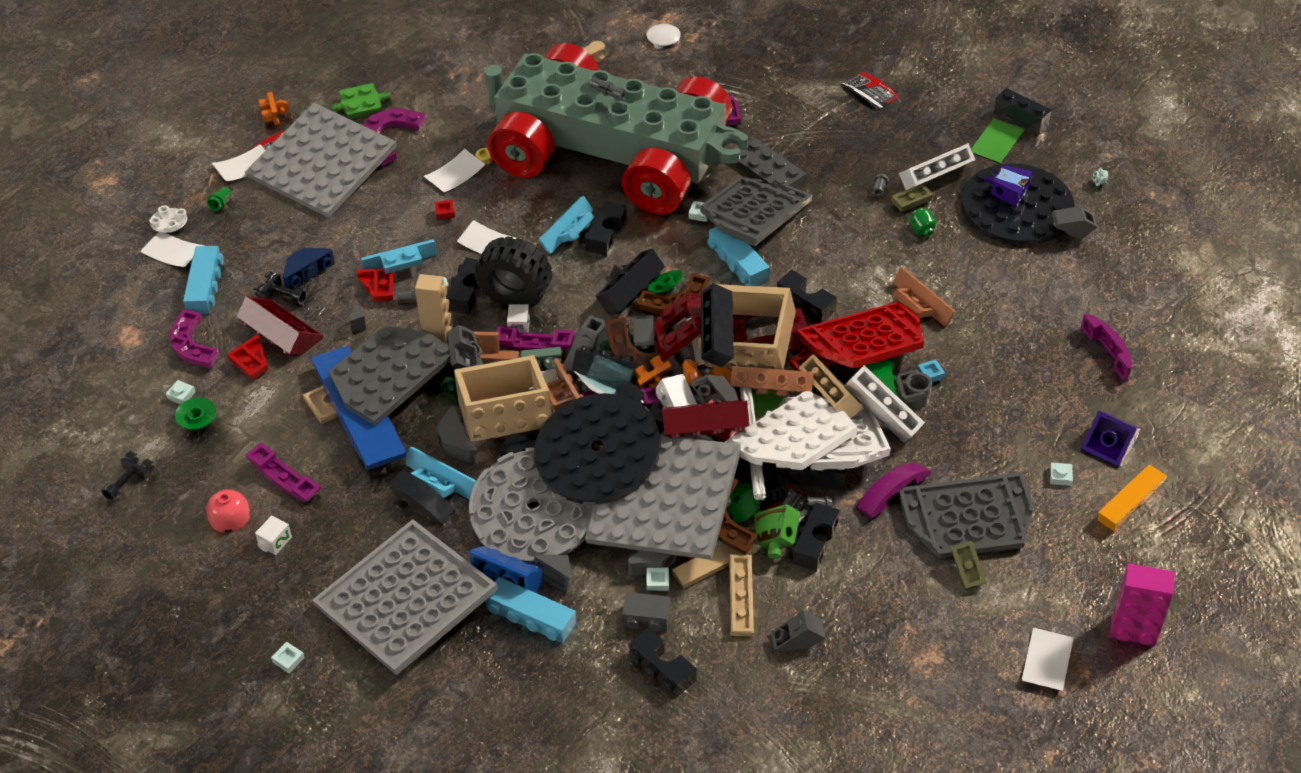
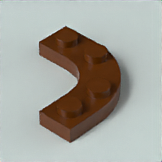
[636,273,711,314]
[605,317,675,373]
[718,478,757,555]

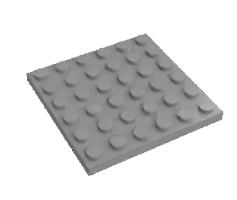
[245,103,397,218]
[585,435,741,560]
[312,519,498,675]

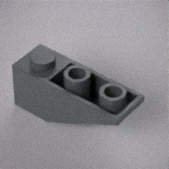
[564,315,608,377]

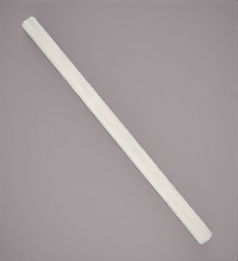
[740,387,766,500]

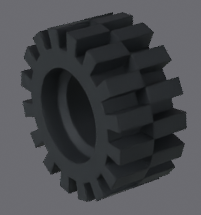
[749,468,788,508]

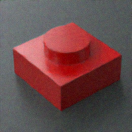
[434,200,455,220]

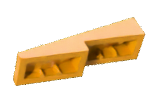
[1097,464,1167,532]

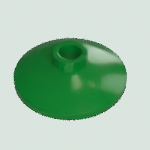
[648,270,684,293]
[175,397,216,430]
[727,482,761,523]

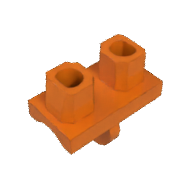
[259,92,289,126]
[634,355,671,389]

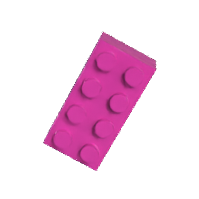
[1110,563,1175,646]

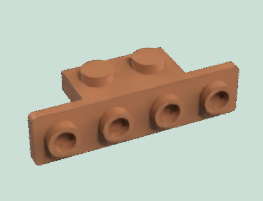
[893,267,955,327]
[449,332,519,364]
[546,358,583,411]
[731,366,814,397]

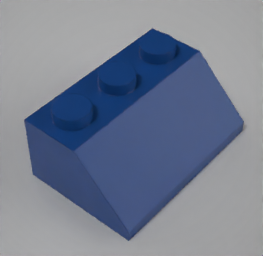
[469,546,543,593]

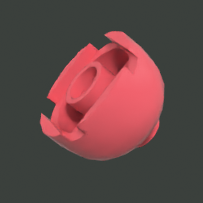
[206,489,250,532]

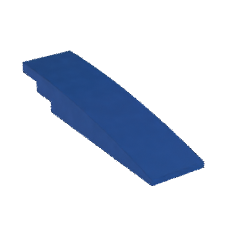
[310,345,407,471]

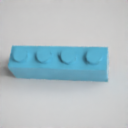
[708,227,770,286]
[183,246,224,314]
[485,576,576,643]

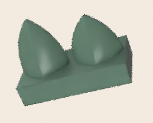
[521,347,562,370]

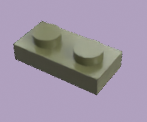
[891,184,933,212]
[950,541,987,590]

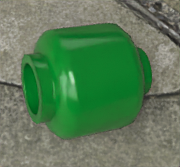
[910,208,938,237]

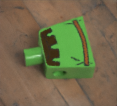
[755,504,800,559]

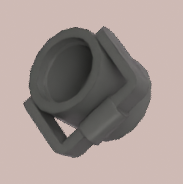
[896,370,932,408]

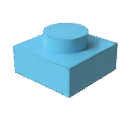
[917,359,945,382]

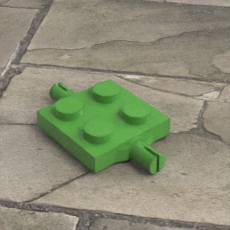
[331,83,390,119]

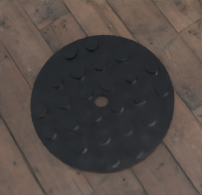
[961,163,1075,246]
[534,393,661,504]

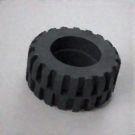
[474,236,553,308]

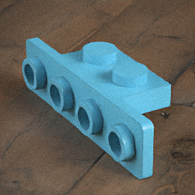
[538,196,594,254]
[361,239,437,274]
[405,447,476,500]

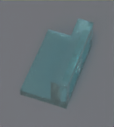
[587,355,633,390]

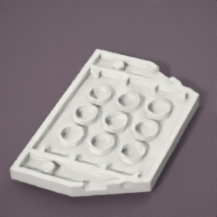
[725,391,857,470]
[786,396,890,471]

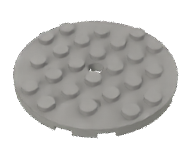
[469,448,596,565]

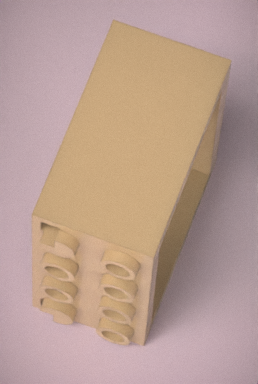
[697,284,796,370]
[454,355,552,442]

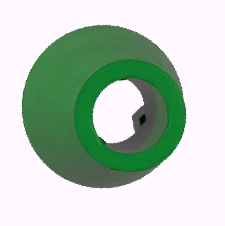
[207,187,231,211]

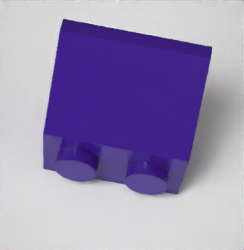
[1081,411,1141,466]

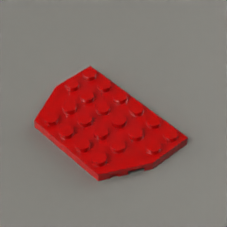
[796,301,924,368]

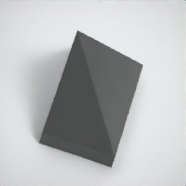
[533,554,572,594]

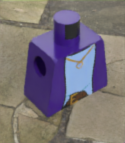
[984,165,1032,207]

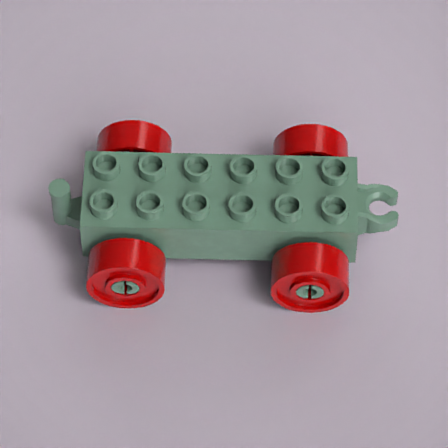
[485,43,748,215]

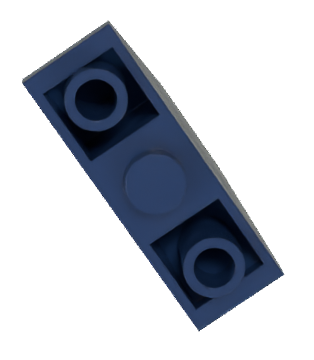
[283,248,335,289]

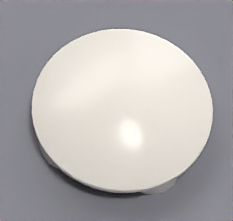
[647,24,680,49]
[149,205,187,233]

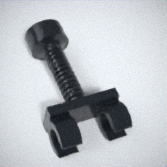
[254,271,307,304]
[101,451,155,501]

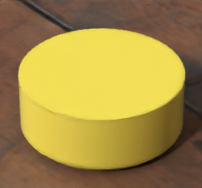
[476,148,493,165]

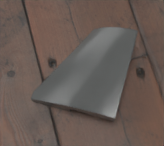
[448,325,483,369]

